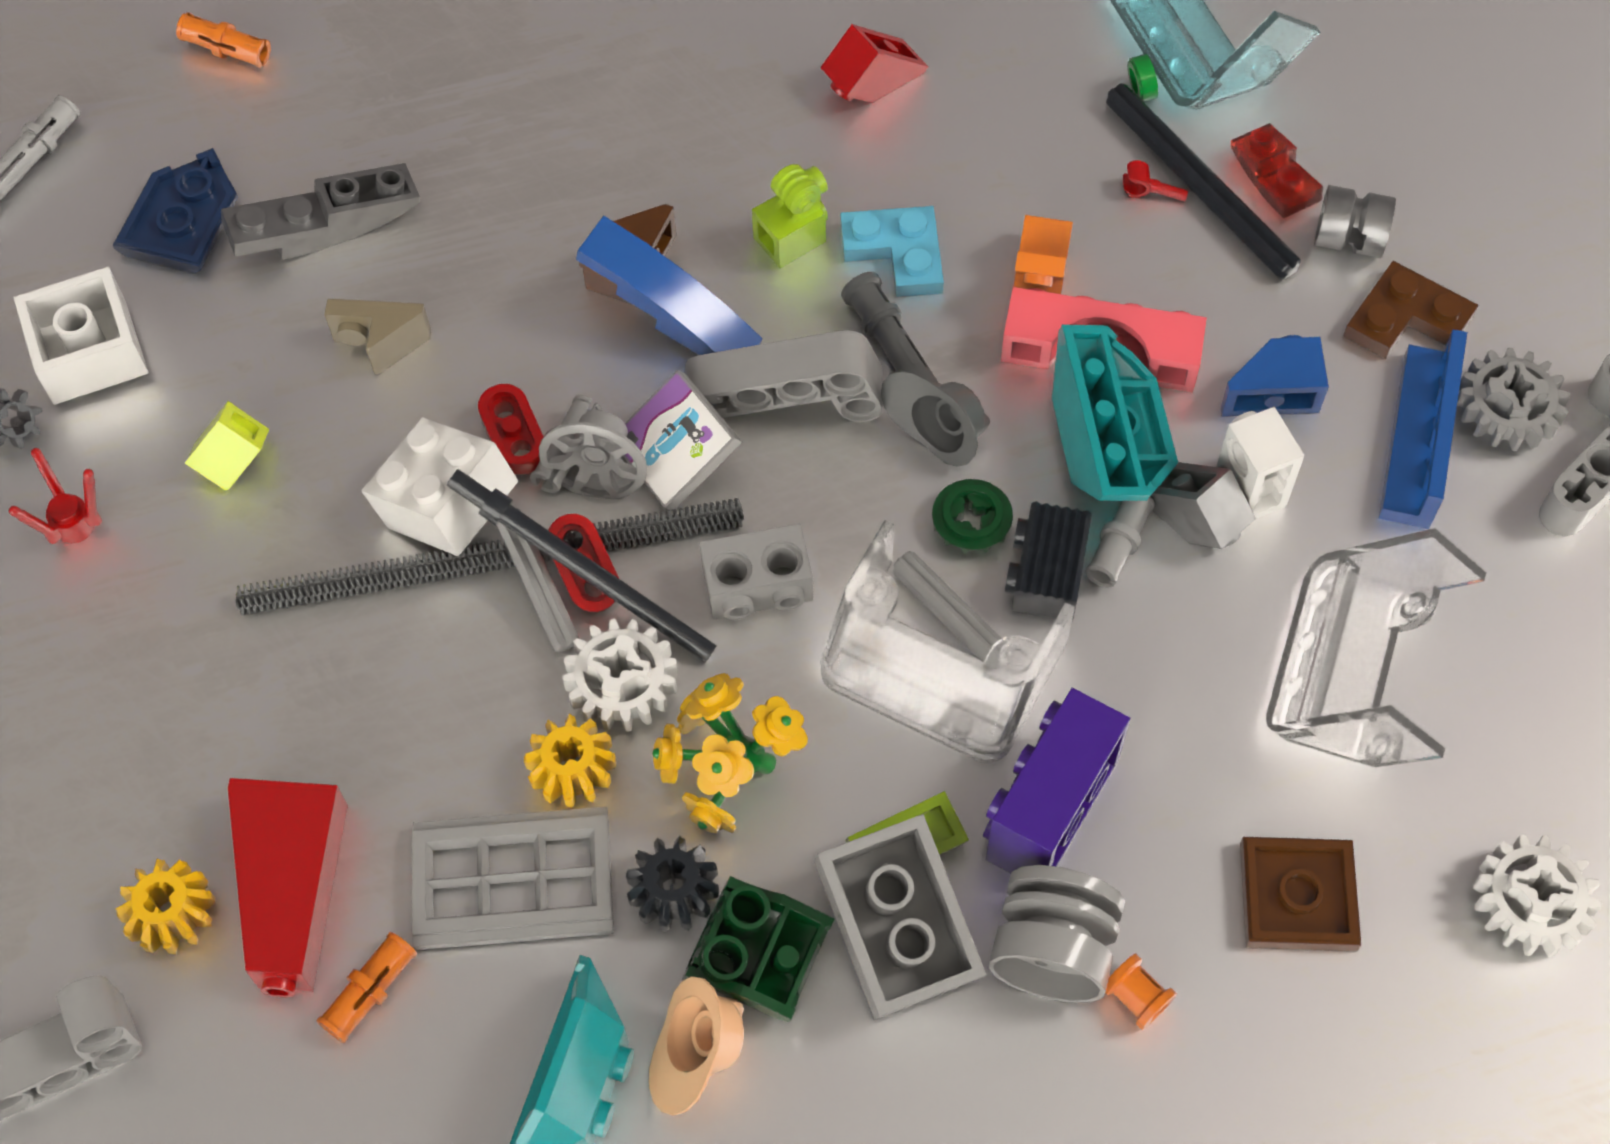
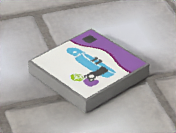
[623,370,742,511]

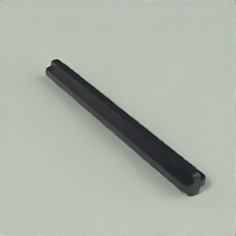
[1106,83,1301,280]

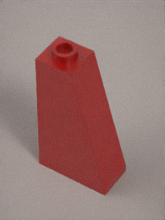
[228,778,348,998]

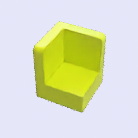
[185,401,269,490]

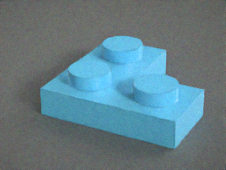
[840,206,944,297]

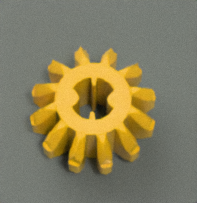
[524,713,617,809]
[115,858,216,955]

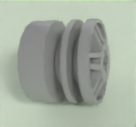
[988,865,1125,1003]

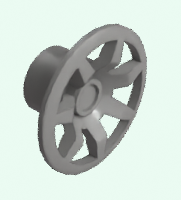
[539,410,647,499]

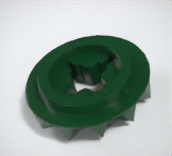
[932,479,1013,554]

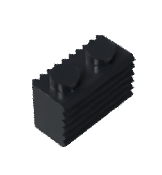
[1005,501,1092,622]

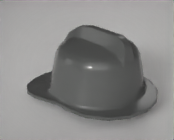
[881,370,991,467]

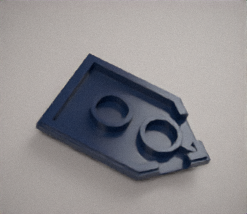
[113,148,238,274]

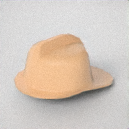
[649,976,744,1116]

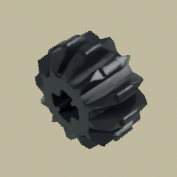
[626,836,720,933]

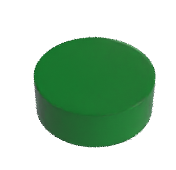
[1127,54,1158,102]

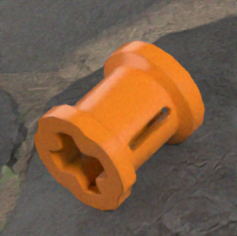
[1105,953,1177,1030]

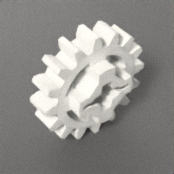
[562,619,678,732]
[1473,834,1602,957]

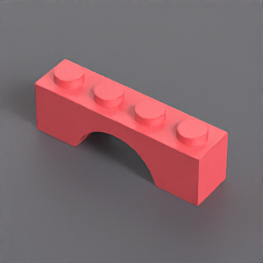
[1000,287,1207,393]

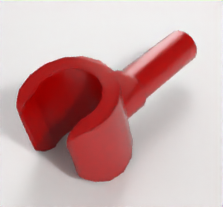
[1123,160,1188,202]

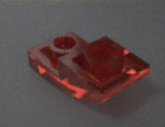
[1231,123,1323,218]

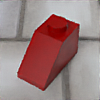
[820,24,929,103]

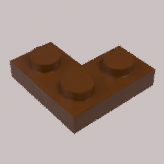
[1343,260,1479,359]

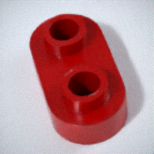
[478,384,544,475]
[548,514,619,613]

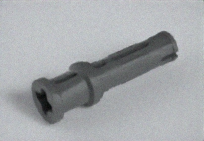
[841,272,941,385]

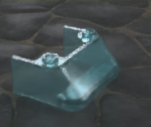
[1110,0,1321,110]

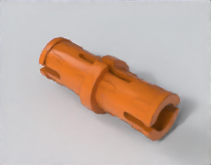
[176,12,271,68]
[316,932,417,1043]

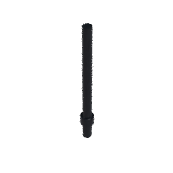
[446,469,717,663]

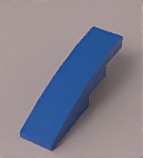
[576,215,763,355]

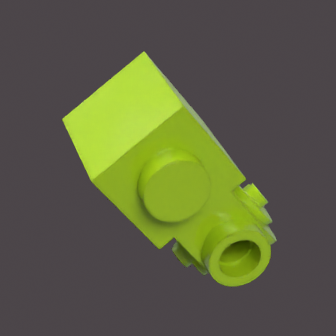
[752,164,828,269]

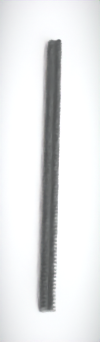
[235,498,744,615]

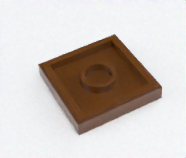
[1240,837,1361,951]

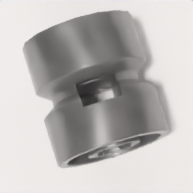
[1314,185,1396,259]

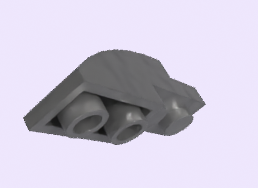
[221,163,420,260]

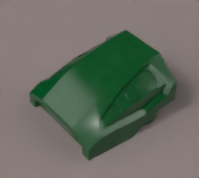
[682,876,835,1022]

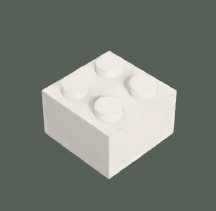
[13,266,149,405]
[361,417,518,557]

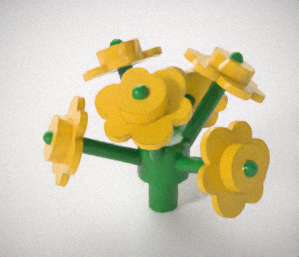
[652,673,808,834]

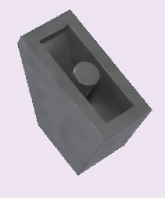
[1150,462,1256,549]

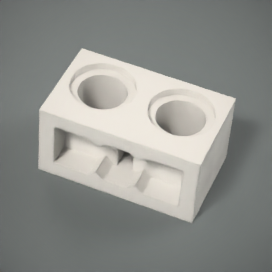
[1216,407,1305,518]

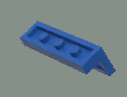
[1378,329,1468,529]

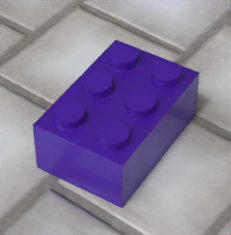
[983,687,1131,874]

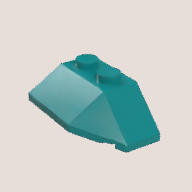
[1052,324,1178,501]
[510,955,634,1144]

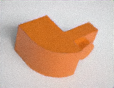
[1013,215,1073,294]

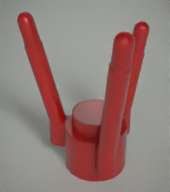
[8,448,102,544]

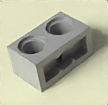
[699,524,813,620]

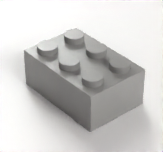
[814,814,987,1020]

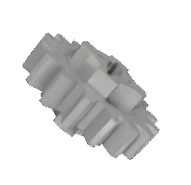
[1457,348,1570,451]

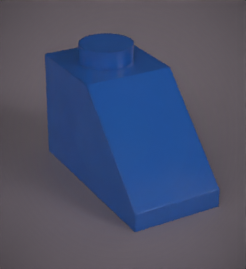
[1220,335,1329,417]

